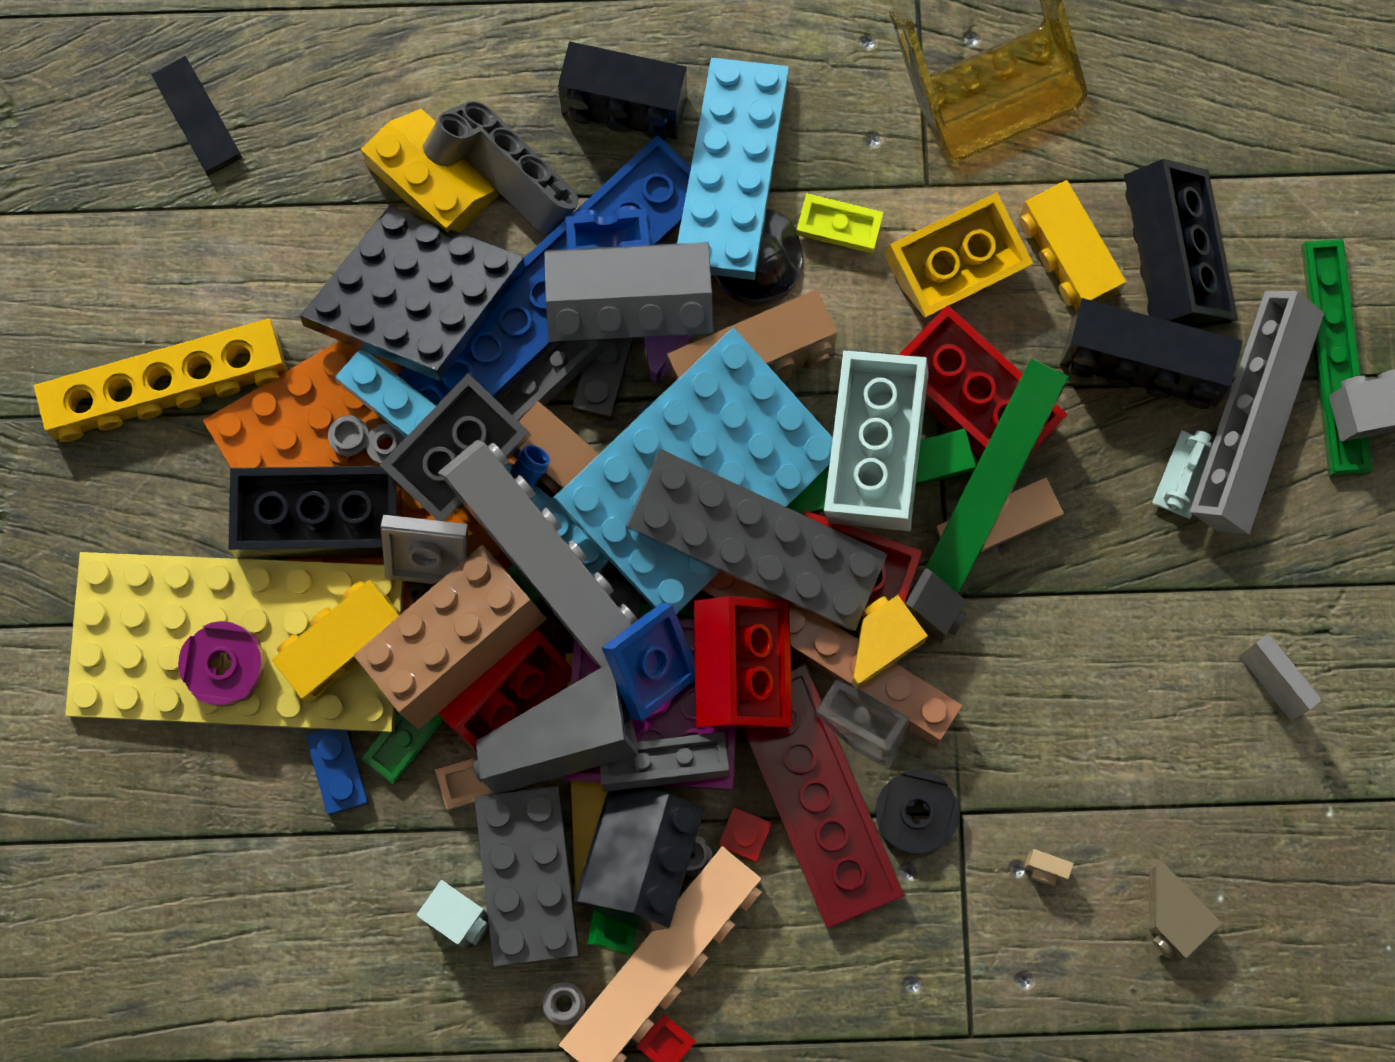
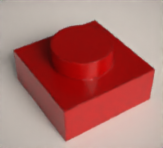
[718,807,772,863]
[636,1013,696,1062]

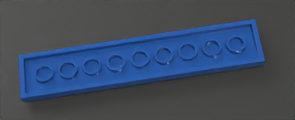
[395,135,691,438]

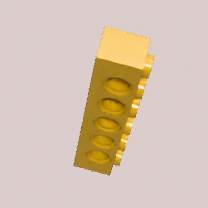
[33,318,287,442]

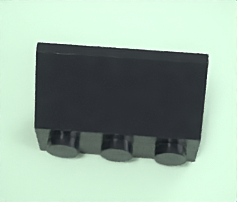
[574,787,704,932]

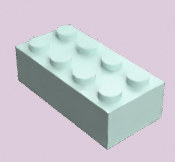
[824,350,928,531]

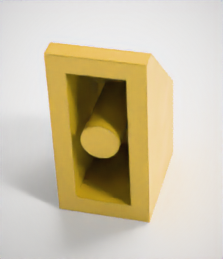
[852,595,928,690]

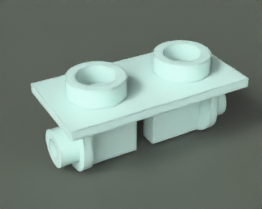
[1152,430,1213,519]

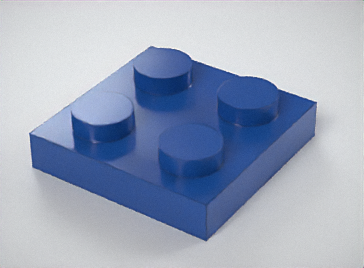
[601,603,695,721]

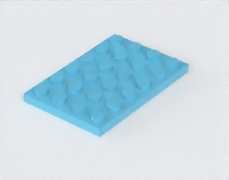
[552,328,833,614]

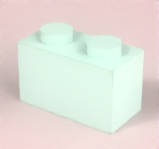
[417,880,489,949]

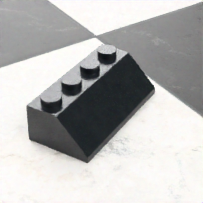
[1124,159,1238,328]

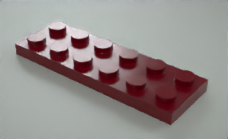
[742,665,904,929]

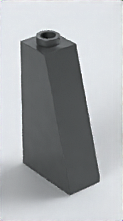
[473,665,638,794]

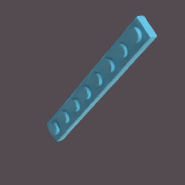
[335,349,610,576]

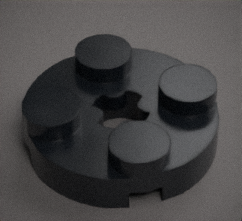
[875,770,960,855]

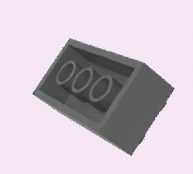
[475,786,580,968]

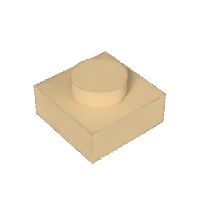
[1024,849,1074,886]

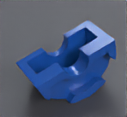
[565,206,650,249]

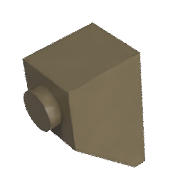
[1149,861,1222,960]

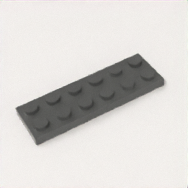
[625,449,888,631]

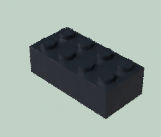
[1060,298,1243,409]
[228,466,402,559]

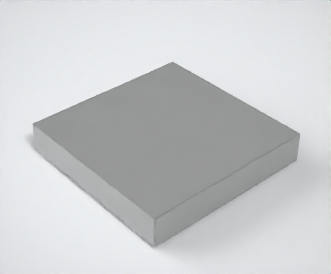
[381,515,469,584]
[1239,634,1321,721]

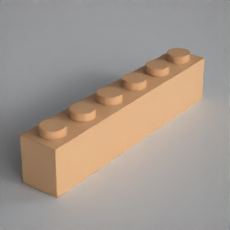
[559,846,762,1062]

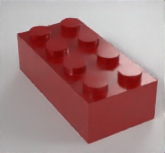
[898,305,1068,461]

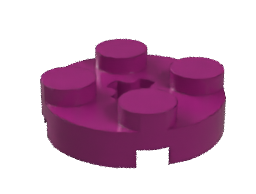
[178,621,265,706]

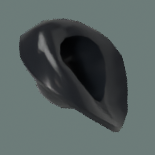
[715,209,803,307]

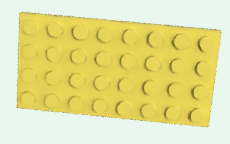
[65,552,405,733]

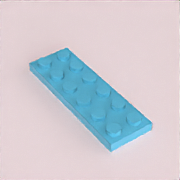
[677,57,789,280]

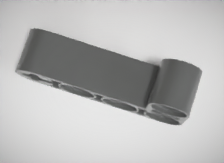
[423,101,579,235]

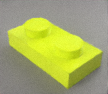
[796,193,884,254]

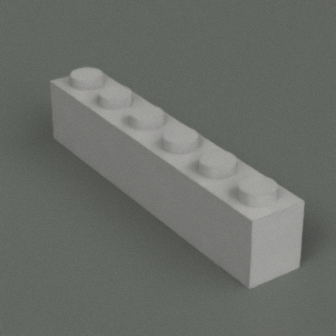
[1190,291,1324,535]
[438,440,638,668]

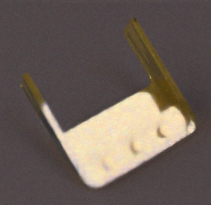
[889,0,1087,160]

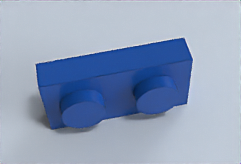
[305,729,369,816]

